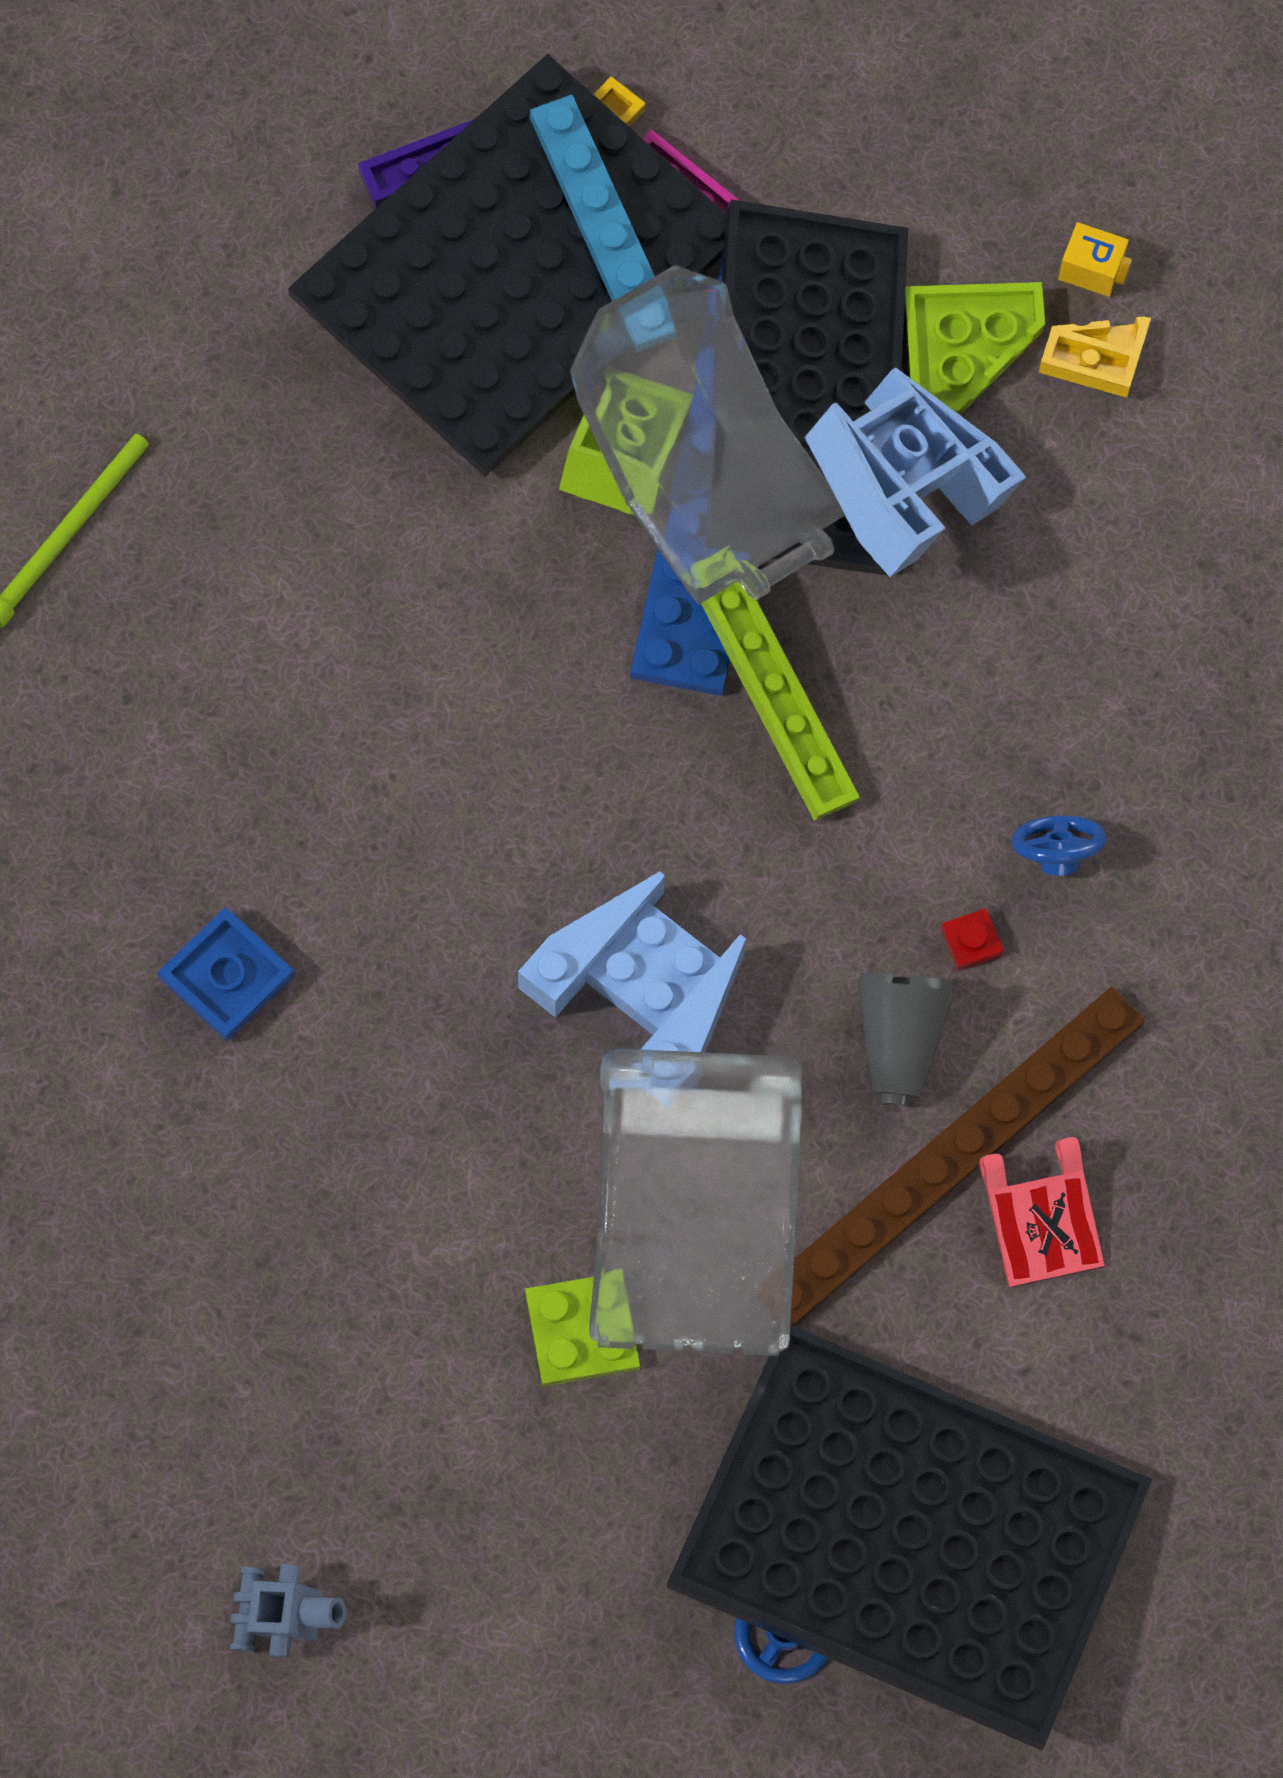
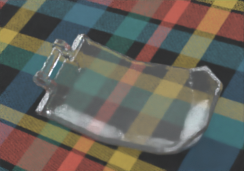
[570,265,845,604]

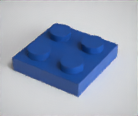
[157,907,295,1042]

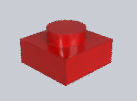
[940,908,1004,971]

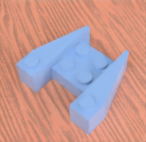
[805,368,1026,577]
[518,871,746,1106]

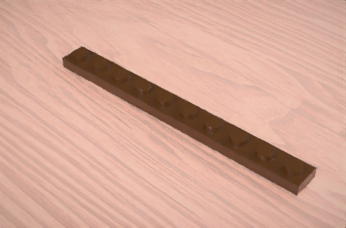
[752,986,1145,1330]

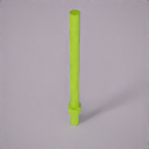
[0,433,149,629]

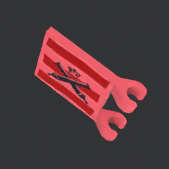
[979,1137,1105,1287]

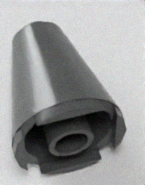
[858,973,955,1107]

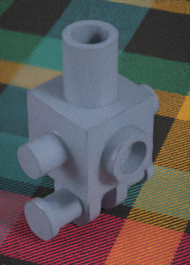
[230,1564,346,1659]

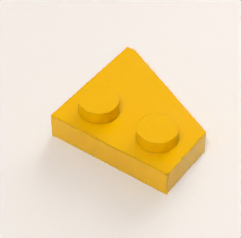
[1038,316,1151,398]

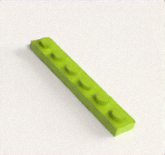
[685,550,860,821]

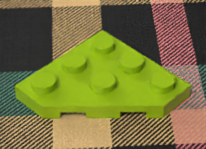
[904,282,1045,415]

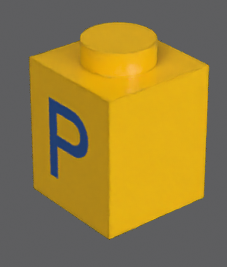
[1058,222,1132,297]

